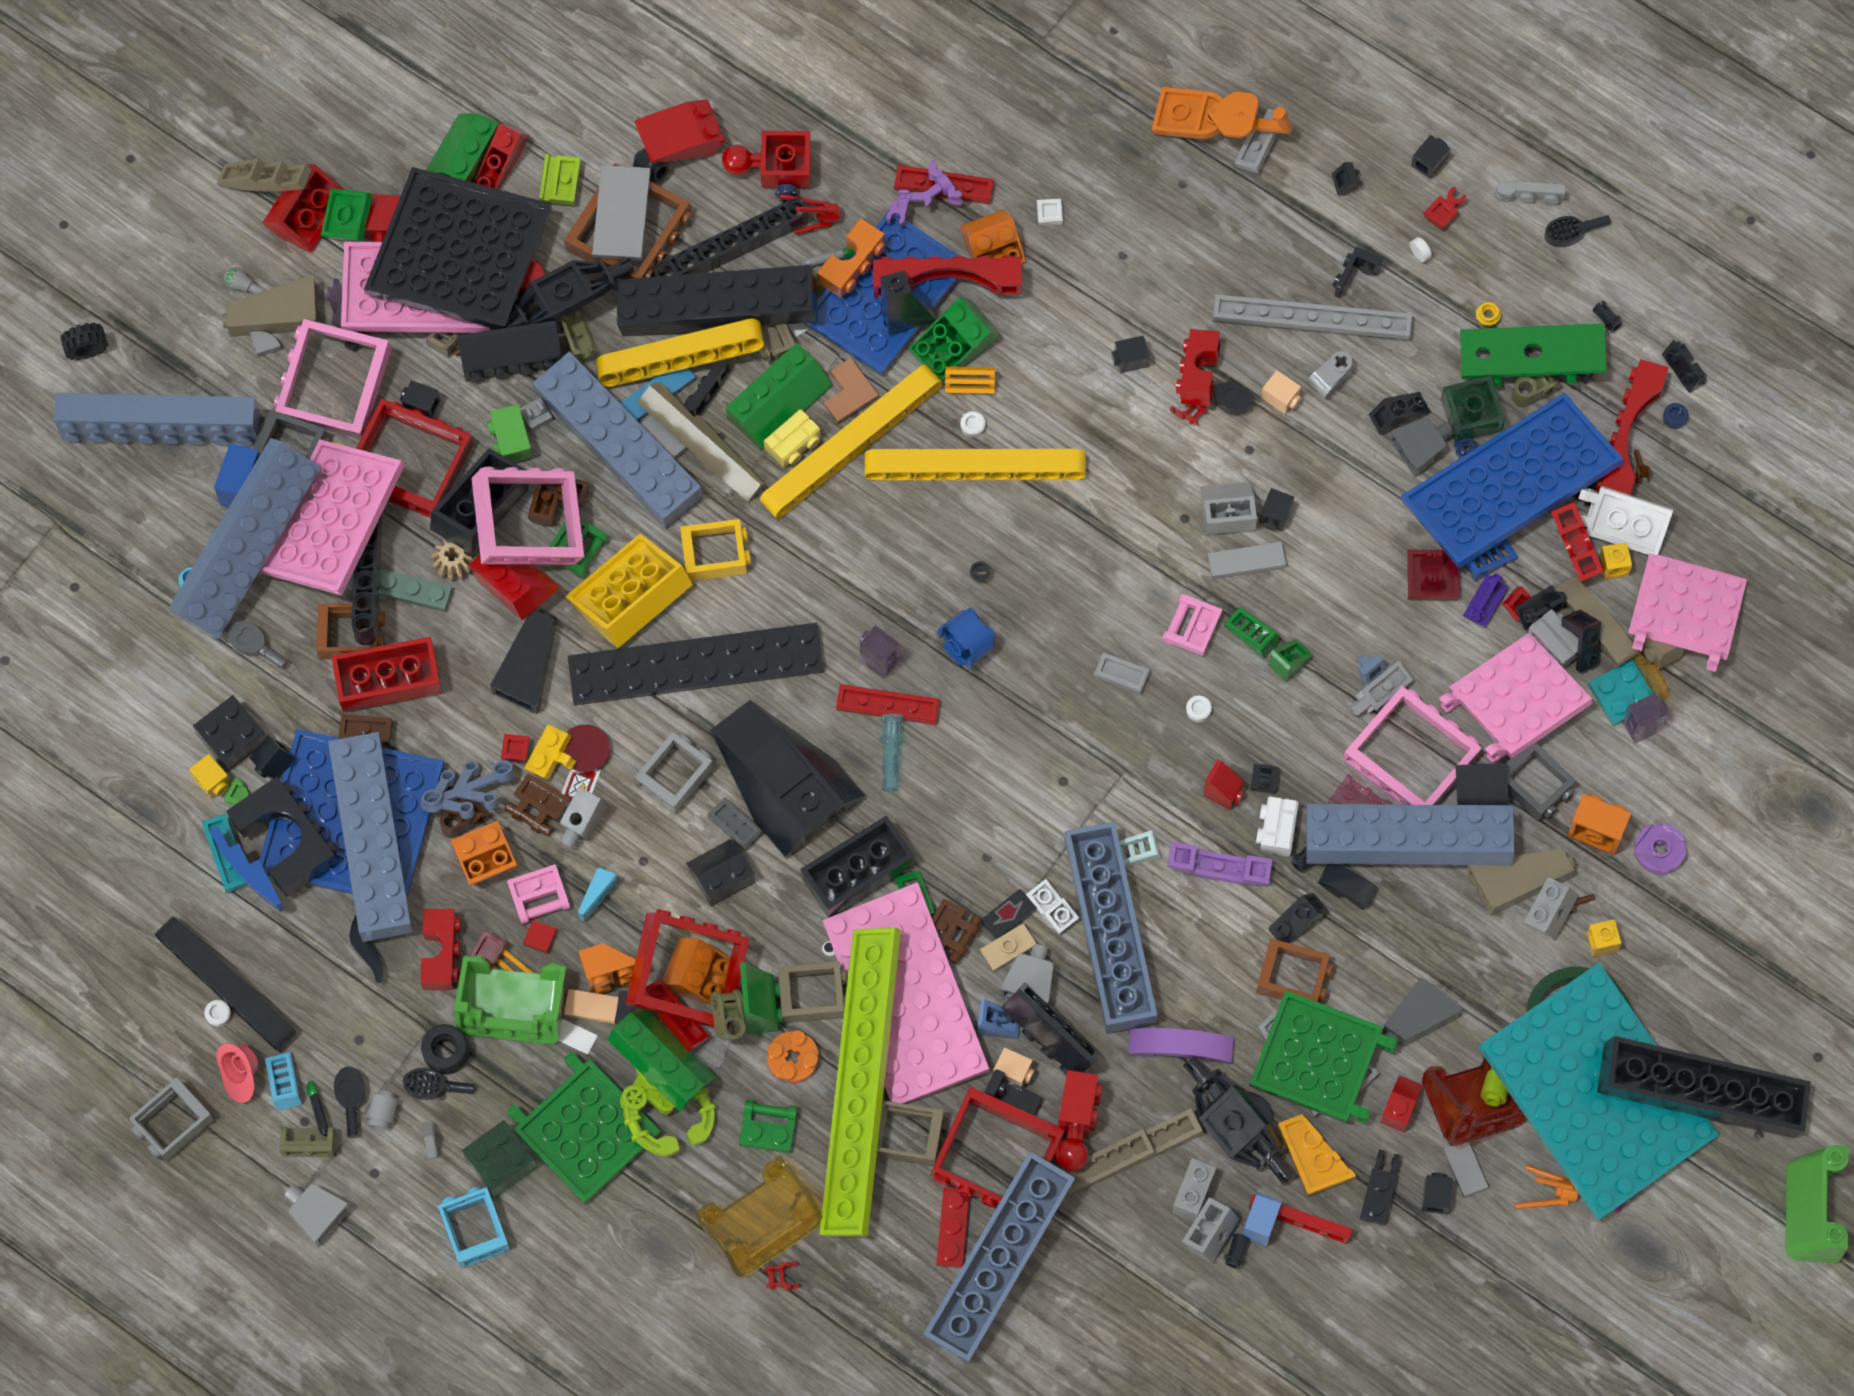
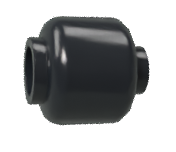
[633,148,669,183]

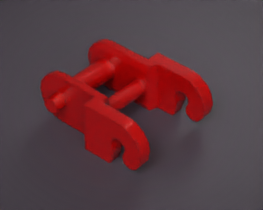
[1170,405,1208,426]
[764,1261,800,1290]

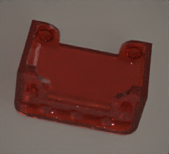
[1422,1057,1528,1147]

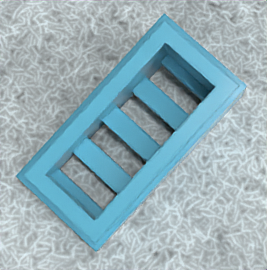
[578,868,618,922]
[265,1052,302,1111]

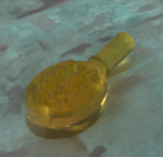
[1632,641,1668,701]

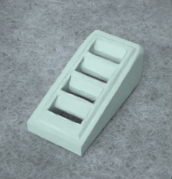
[1119,830,1162,867]

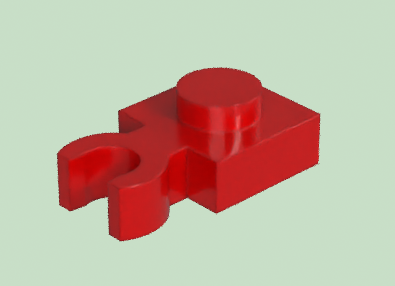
[1424,187,1466,231]

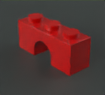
[1176,329,1221,406]
[1550,501,1604,582]
[420,909,461,990]

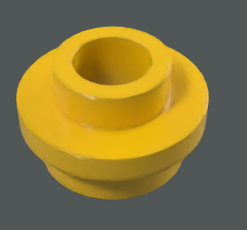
[1476,302,1501,327]

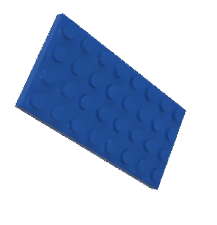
[1401,392,1623,568]

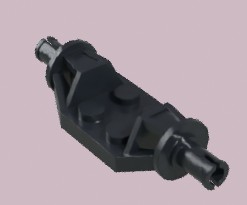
[507,257,635,328]
[1183,1056,1295,1185]

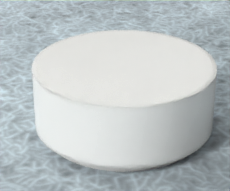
[1409,237,1432,262]
[960,411,985,438]
[1186,695,1212,722]
[204,1000,231,1027]

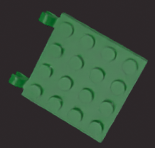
[1249,990,1398,1124]
[507,1051,661,1204]

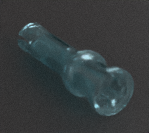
[880,713,903,792]

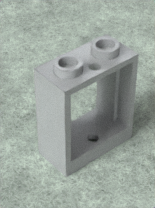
[634,732,713,815]
[129,1077,214,1162]

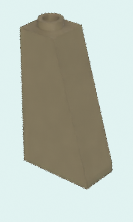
[222,275,318,337]
[1467,848,1576,916]

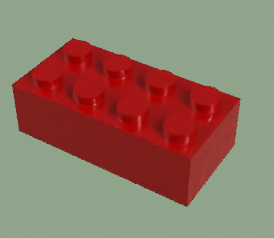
[331,637,442,712]

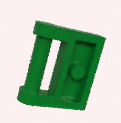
[549,519,609,578]
[739,1099,798,1154]

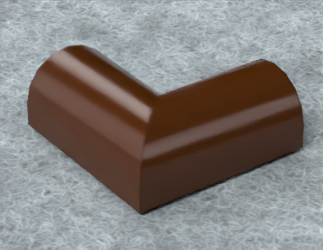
[528,479,590,526]

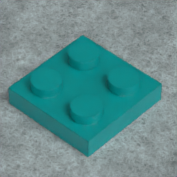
[1588,660,1658,727]

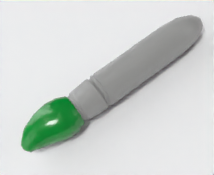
[801,247,855,267]

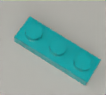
[201,813,248,893]

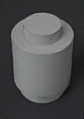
[367,1090,398,1131]

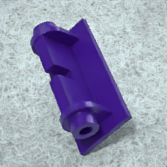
[1463,573,1509,627]

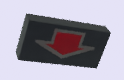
[981,889,1037,939]

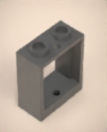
[252,410,329,459]
[1507,743,1576,822]

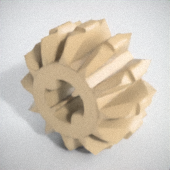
[431,538,474,581]

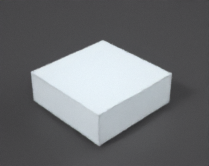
[1037,199,1063,226]

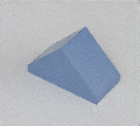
[978,999,1020,1039]
[1243,1192,1282,1247]

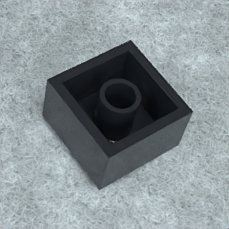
[193,695,266,772]

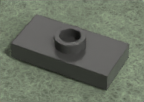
[707,797,762,851]

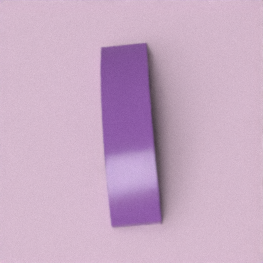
[1167,841,1272,885]
[1128,1028,1234,1064]

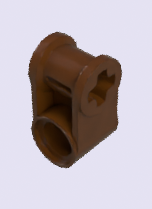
[440,799,490,838]

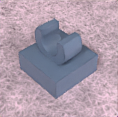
[1356,654,1386,685]

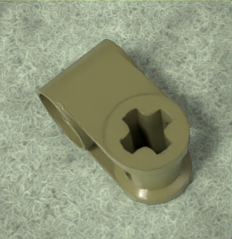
[1512,375,1561,407]
[710,989,745,1040]

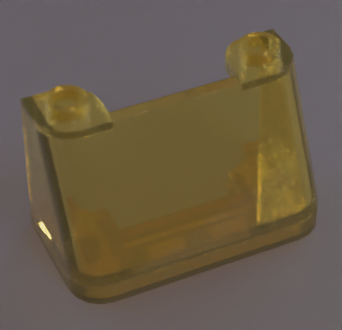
[693,1155,823,1277]

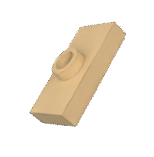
[980,924,1036,973]

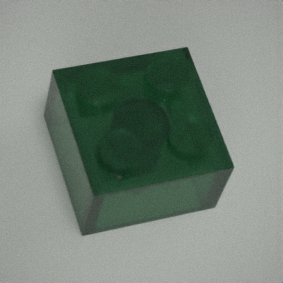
[1441,375,1505,442]
[462,1120,537,1199]

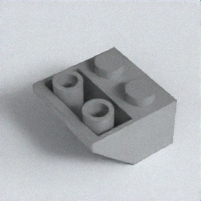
[1200,482,1257,535]

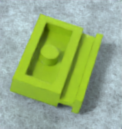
[539,154,581,206]

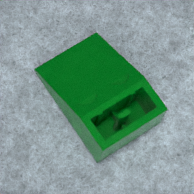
[909,297,1001,382]

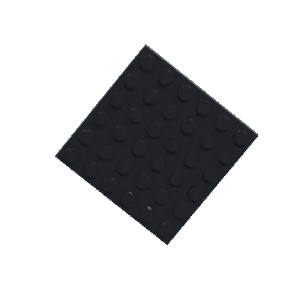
[364,167,552,329]

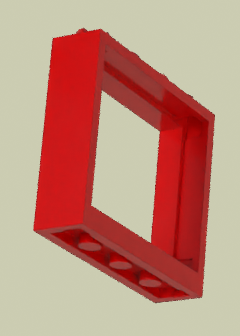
[356,399,473,519]
[625,909,749,1029]
[930,1086,1065,1208]

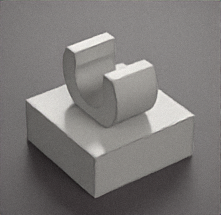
[520,398,553,432]

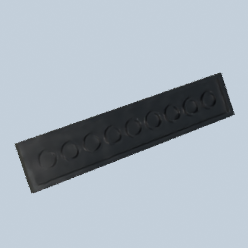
[567,623,824,706]

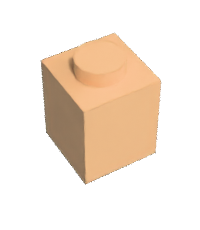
[1261,370,1301,414]
[993,1047,1035,1088]

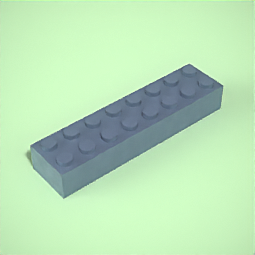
[532,351,703,529]
[54,393,261,446]
[168,438,321,639]
[328,732,413,942]
[1306,804,1514,865]
[1064,822,1157,1033]
[923,1151,1075,1362]

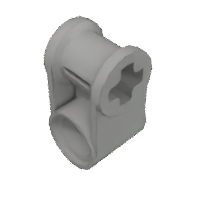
[1307,351,1352,399]

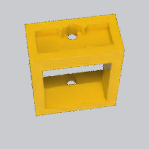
[680,519,751,581]

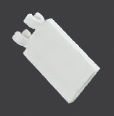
[1578,486,1673,555]

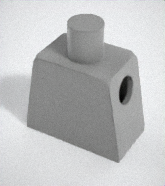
[559,787,608,849]
[1001,944,1054,1004]
[284,1184,350,1247]

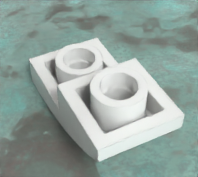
[1026,879,1079,934]

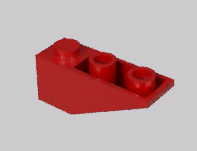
[473,123,530,189]

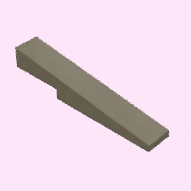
[637,382,764,502]
[1061,1108,1205,1198]

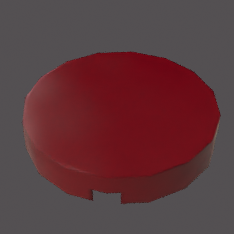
[563,725,610,774]

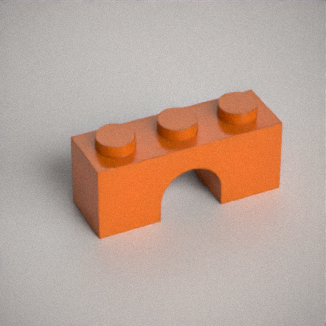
[817,218,886,299]

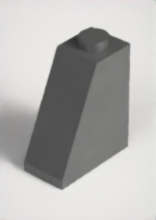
[1383,977,1463,1047]

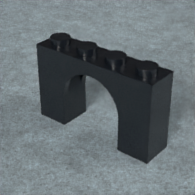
[226,777,337,897]

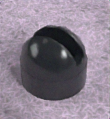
[970,561,990,582]

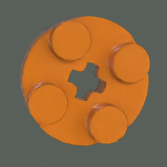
[767,1030,819,1084]

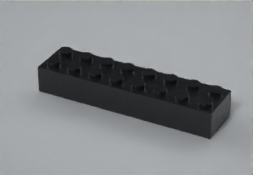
[617,265,817,337]
[1597,1036,1811,1138]

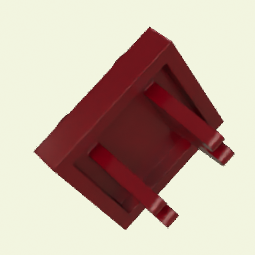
[1407,549,1459,600]

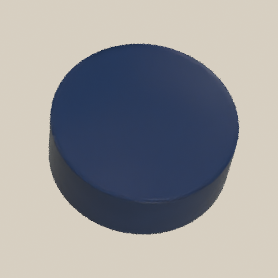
[1663,403,1688,429]

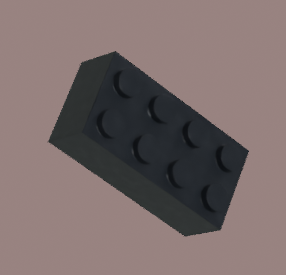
[430,448,529,554]
[800,815,915,918]

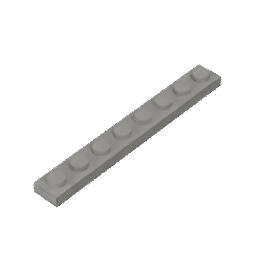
[1213,294,1412,340]

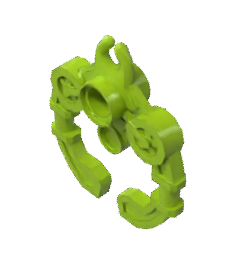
[620,1068,717,1157]

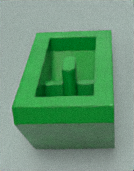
[1268,639,1314,682]

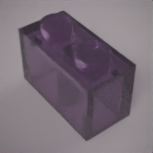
[859,625,900,678]
[1622,693,1668,744]

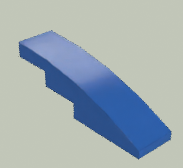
[209,826,285,912]

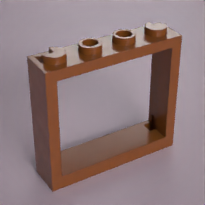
[564,163,692,279]

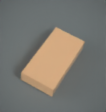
[564,989,618,1024]

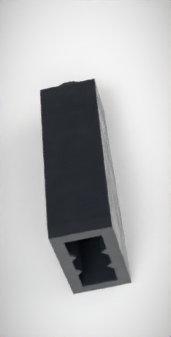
[880,270,936,335]
[490,610,556,714]

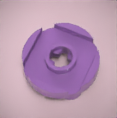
[1634,823,1686,876]

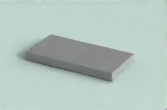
[592,165,651,261]

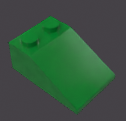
[740,962,783,1034]

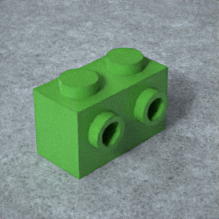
[487,404,533,463]

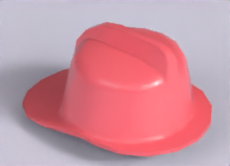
[216,1043,258,1103]

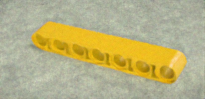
[596,319,764,387]

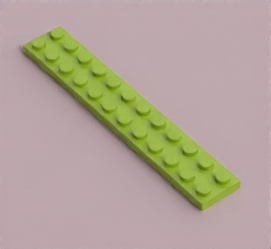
[819,927,901,1237]

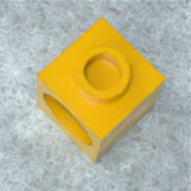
[1599,542,1632,580]
[189,754,231,799]
[1586,919,1621,958]

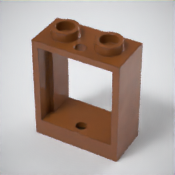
[316,603,385,660]
[1256,938,1333,1003]

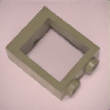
[778,961,847,1023]
[877,1100,944,1166]

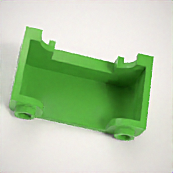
[454,955,567,1044]
[1785,1145,1849,1264]

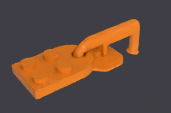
[1151,87,1293,139]

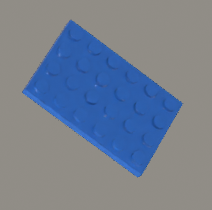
[803,211,959,376]

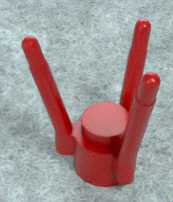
[779,194,840,234]

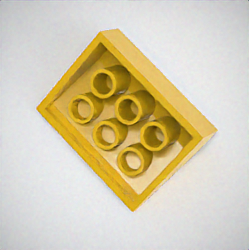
[565,533,693,649]

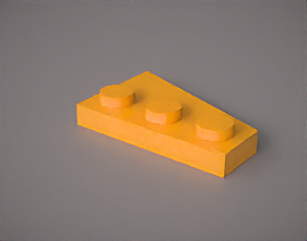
[1278,1114,1356,1197]

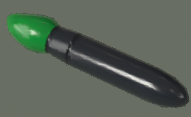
[306,1080,328,1137]

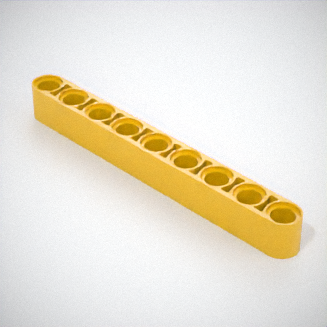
[759,364,943,519]
[864,449,1086,481]

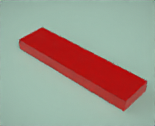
[894,165,994,205]
[836,684,940,725]
[1249,1194,1352,1244]

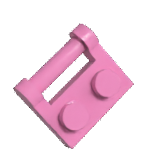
[1161,594,1222,656]
[507,864,570,924]

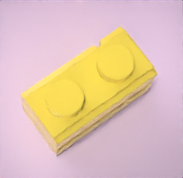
[764,410,821,468]

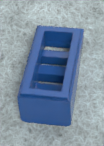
[1465,538,1518,581]

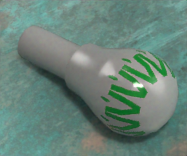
[224,267,266,294]

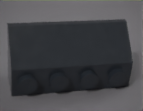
[457,321,562,383]
[1001,982,1100,1075]

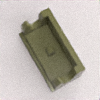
[559,309,599,364]
[279,1127,336,1157]

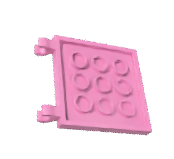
[1628,553,1747,672]
[1439,633,1592,763]

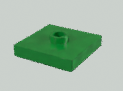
[321,189,373,242]

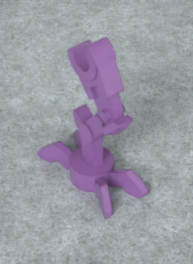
[886,160,962,227]

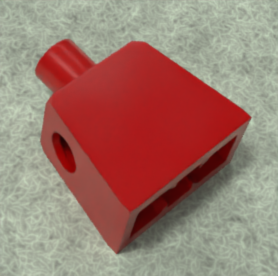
[364,194,401,242]

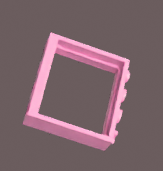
[274,319,392,439]
[472,467,584,565]
[1343,686,1482,805]

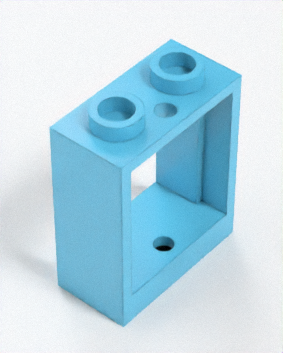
[437,1187,510,1269]

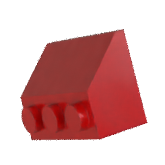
[262,164,344,252]
[468,555,560,620]

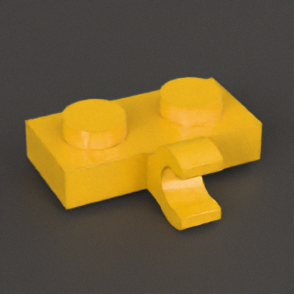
[524,724,577,781]

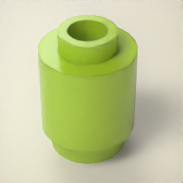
[1481,1067,1509,1106]

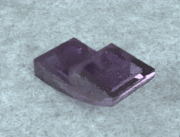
[327,278,342,328]

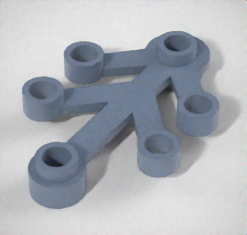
[420,760,514,819]

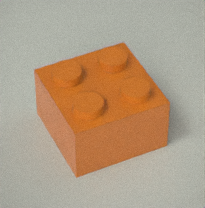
[1567,794,1631,856]

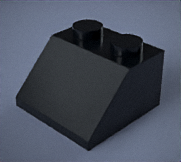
[686,839,755,907]

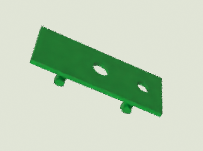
[1460,323,1607,387]

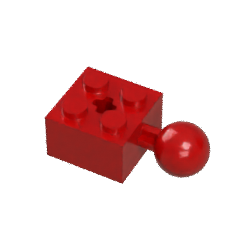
[722,131,811,188]
[1055,1070,1102,1172]

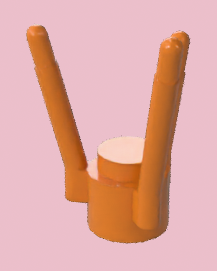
[1514,1165,1578,1208]

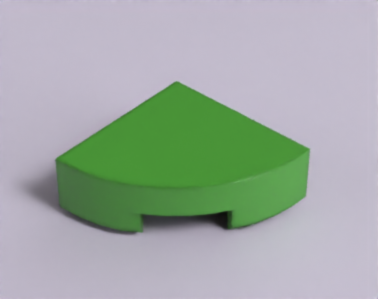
[224,778,249,806]

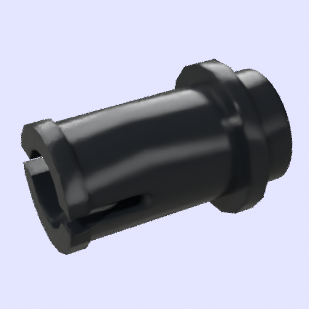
[1592,301,1623,332]
[1291,847,1310,872]
[1224,1233,1250,1269]

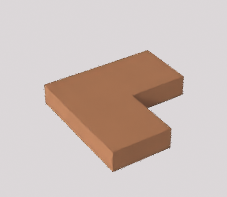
[824,358,879,424]

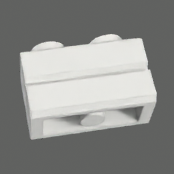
[1256,797,1298,857]

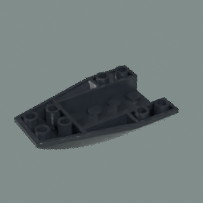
[710,700,865,858]

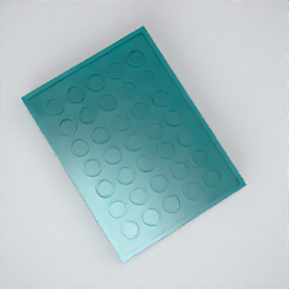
[1477,963,1719,1220]

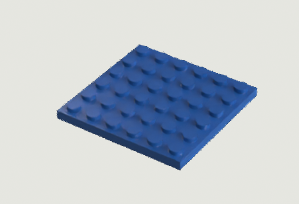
[259,729,444,897]

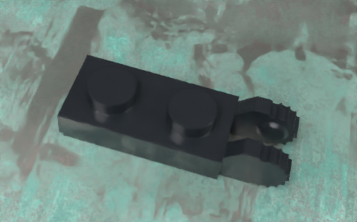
[684,359,730,416]
[1360,1149,1400,1226]

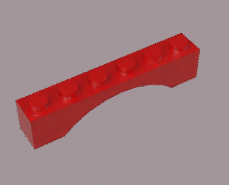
[873,255,1022,297]
[1595,359,1669,495]

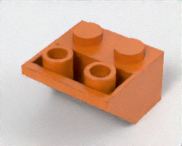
[960,209,1026,263]
[450,821,517,886]
[663,937,730,1006]
[578,943,636,994]

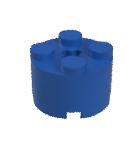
[938,608,996,668]

